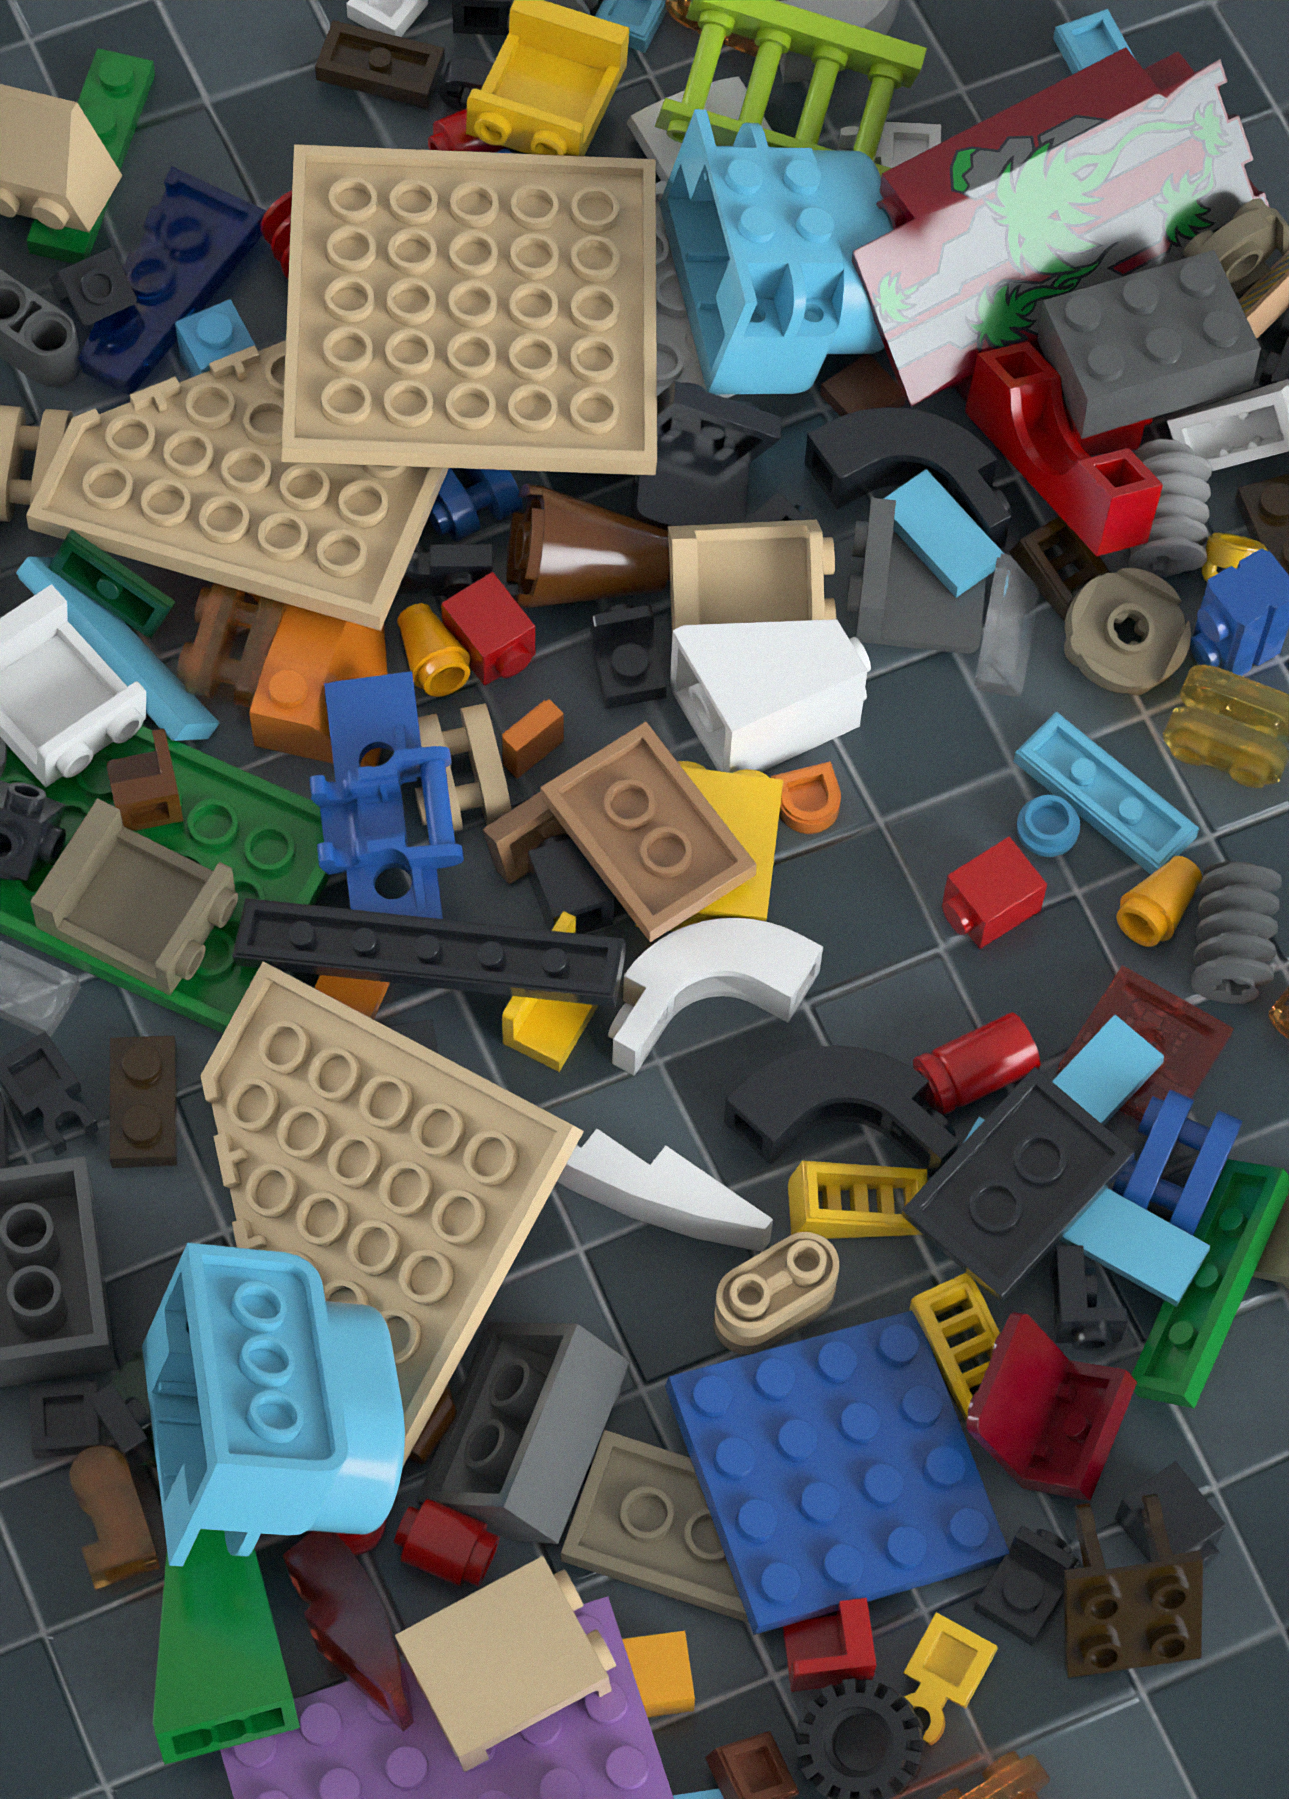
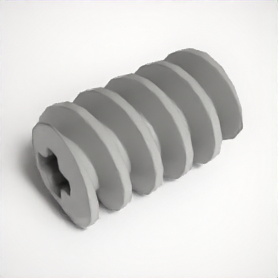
[1128,439,1212,577]

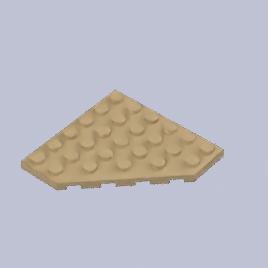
[26,340,449,631]
[200,962,584,1468]

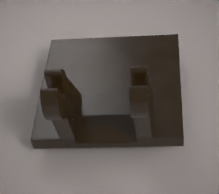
[1064,1494,1203,1678]

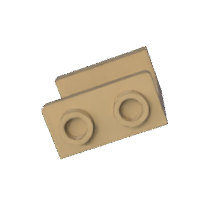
[668,519,836,633]
[395,1556,616,1772]

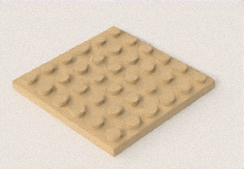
[282,145,657,475]

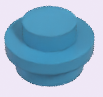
[1016,795,1080,857]

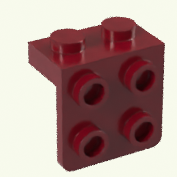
[967,1312,1137,1501]

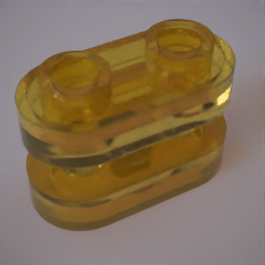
[1163,665,1289,788]

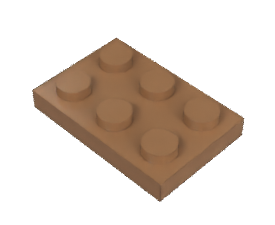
[540,722,757,942]

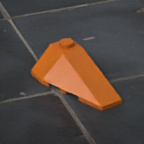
[249,604,388,767]

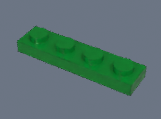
[27,48,155,264]
[1131,1159,1289,1409]

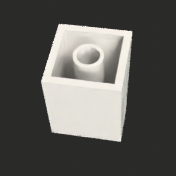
[670,619,871,773]

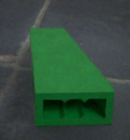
[153,1529,300,1765]

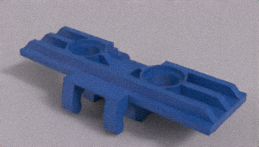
[309,671,464,919]

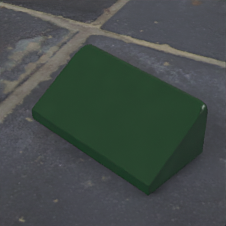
[48,529,175,639]

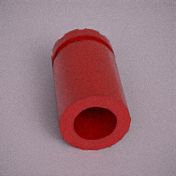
[913,1012,1041,1116]

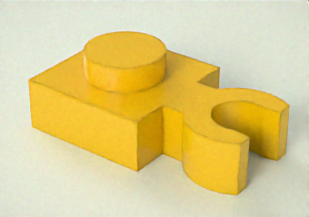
[903,1612,998,1745]

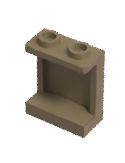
[30,798,238,996]

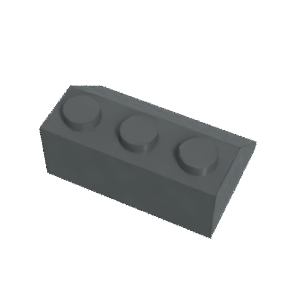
[416,1322,631,1544]

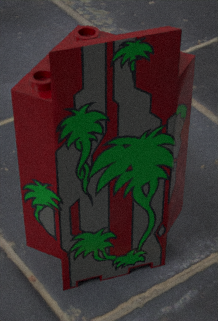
[852,47,1270,406]

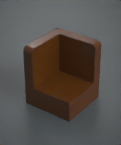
[107,728,183,831]

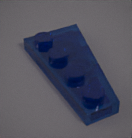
[78,166,266,396]

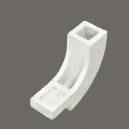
[608,918,823,1076]

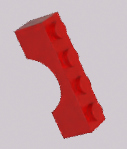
[965,342,1163,556]

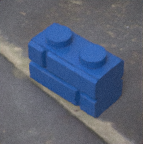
[1189,548,1289,684]

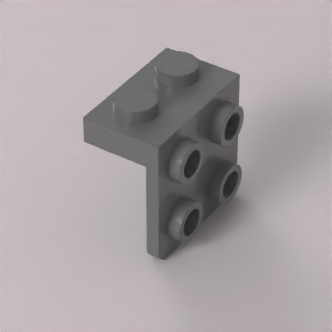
[847,498,986,654]

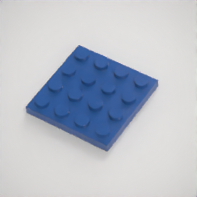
[665,1310,1010,1635]

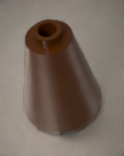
[506,483,670,608]

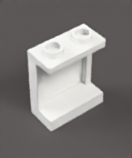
[0,584,146,787]

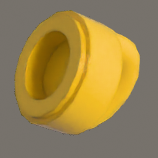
[1201,533,1268,582]

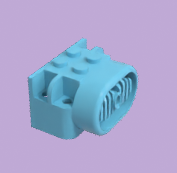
[659,109,894,395]
[142,1243,405,1566]

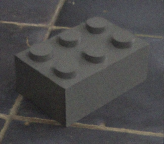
[1037,250,1261,439]
[0,1156,116,1387]

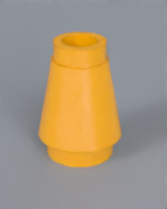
[397,603,470,697]
[1116,856,1203,947]

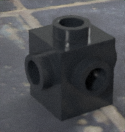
[0,780,66,881]

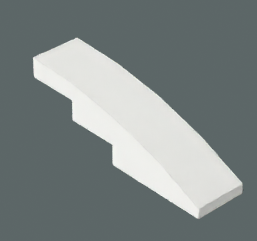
[1167,379,1289,471]
[557,1129,773,1252]

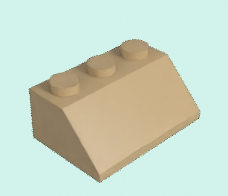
[0,84,123,232]

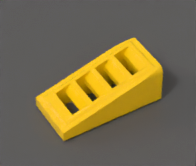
[788,1161,928,1239]
[909,1273,1000,1423]

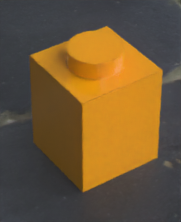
[622,1631,695,1717]

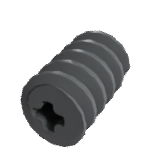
[1191,861,1282,1004]

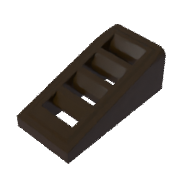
[1009,516,1129,627]

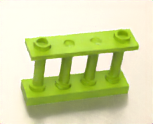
[654,0,927,176]

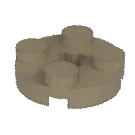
[1183,198,1289,297]
[1064,568,1191,695]

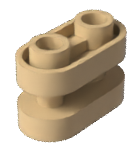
[0,405,73,522]
[415,703,511,832]
[714,1232,839,1355]

